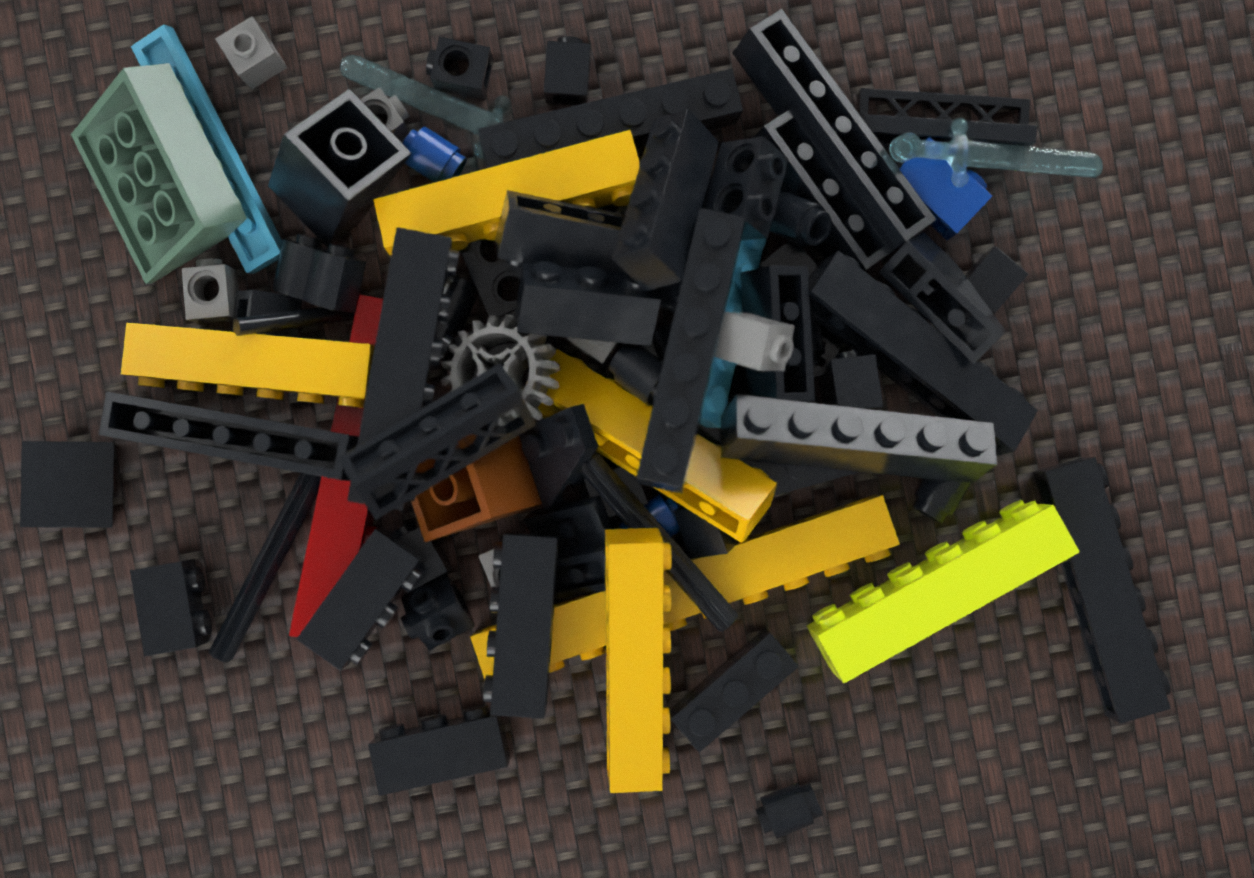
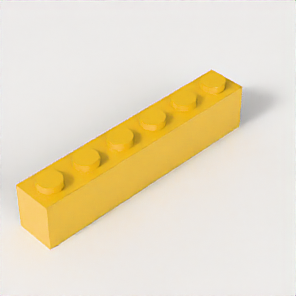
[373,130,640,256]
[121,323,375,408]
[526,349,777,543]
[605,528,672,793]

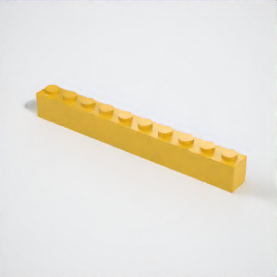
[470,494,900,679]

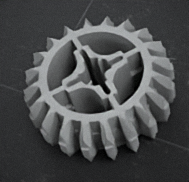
[440,315,561,426]

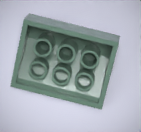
[71,63,247,285]

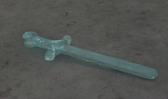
[340,55,510,158]
[889,118,1103,187]

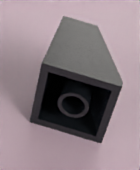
[268,89,411,248]

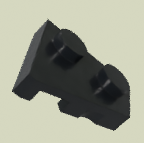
[519,404,598,511]

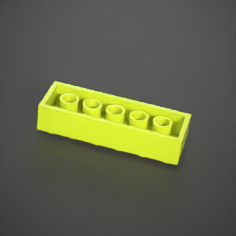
[806,500,1080,683]

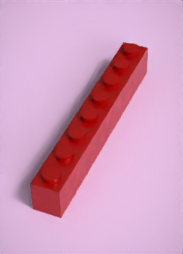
[289,294,383,638]

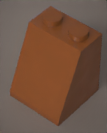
[411,435,542,542]

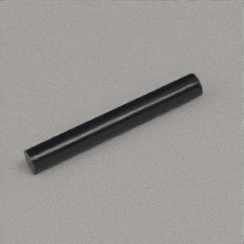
[233,307,355,336]

